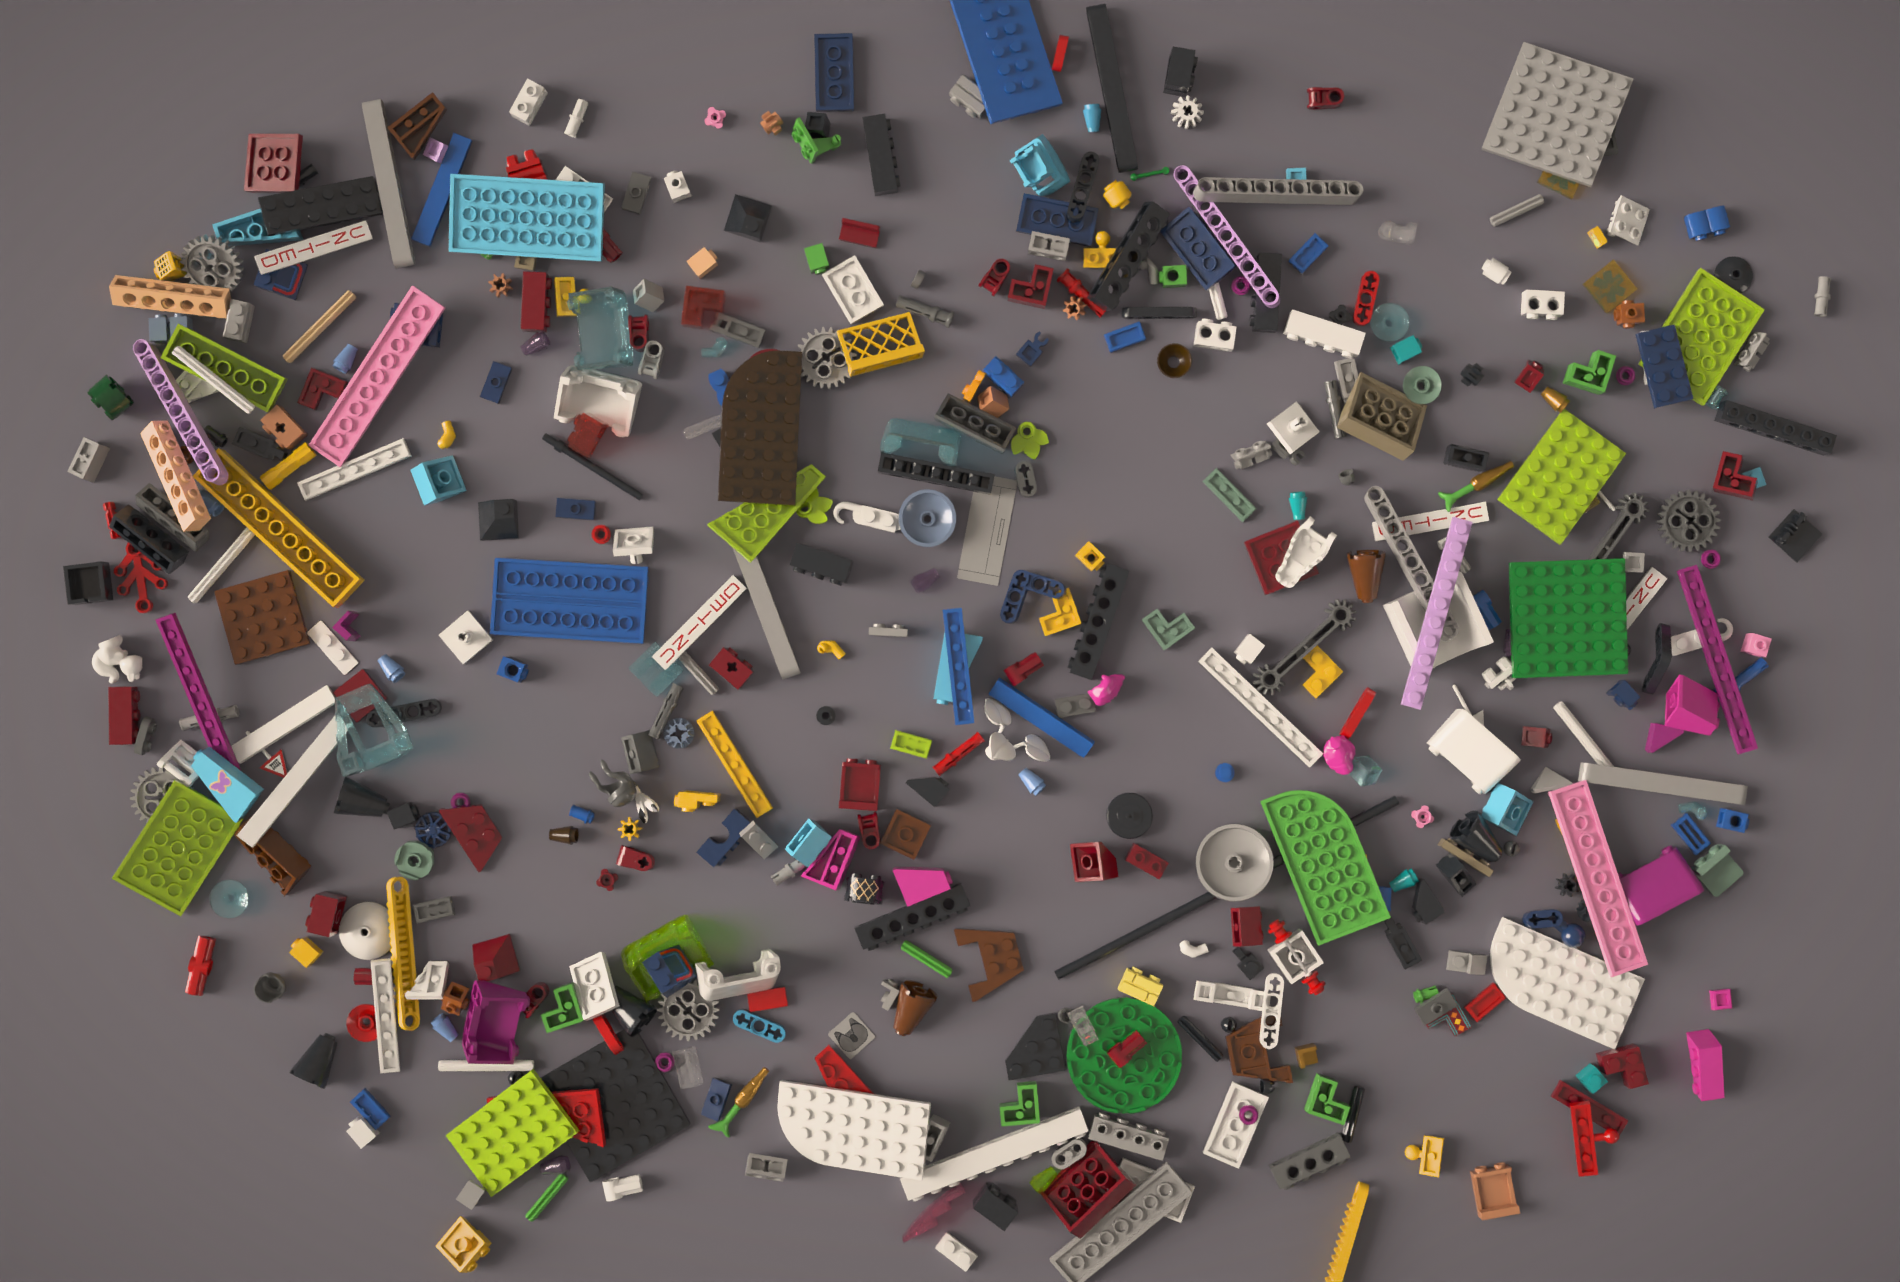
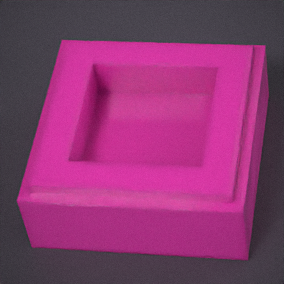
[1709,988,1732,1010]

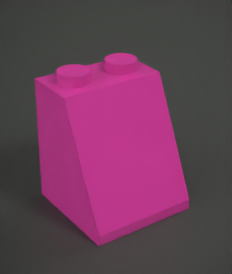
[1665,674,1720,736]
[893,866,953,907]

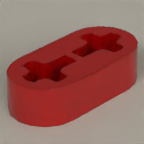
[1052,35,1069,72]

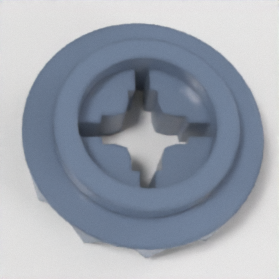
[664,718,694,749]

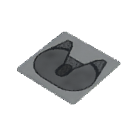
[828,1012,875,1059]

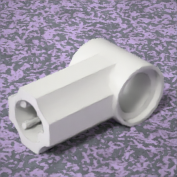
[602,1174,643,1201]

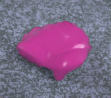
[1088,674,1125,706]
[1323,735,1355,775]

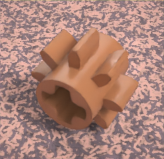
[760,111,783,135]
[488,273,513,298]
[1063,296,1087,320]

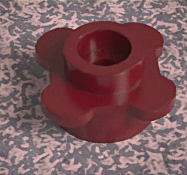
[596,869,619,891]

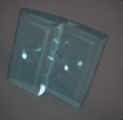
[628,641,684,697]

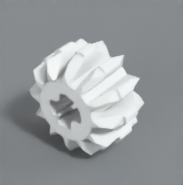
[1171,96,1204,129]

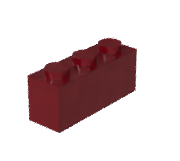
[521,271,552,332]
[108,687,141,745]

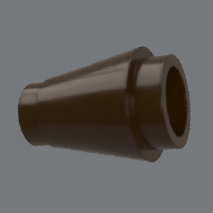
[549,826,579,845]

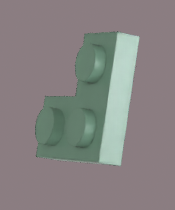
[1142,609,1195,651]

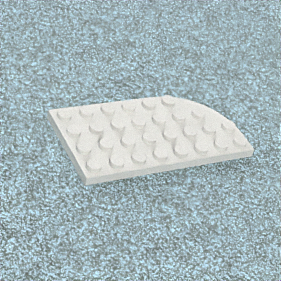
[1490,917,1645,1049]
[778,1080,931,1181]

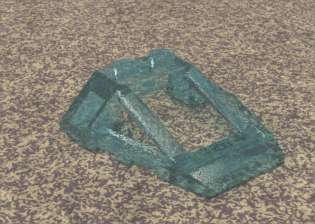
[335,684,414,777]

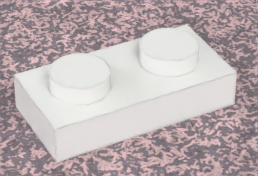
[935,1232,978,1272]

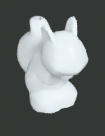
[92,635,142,684]

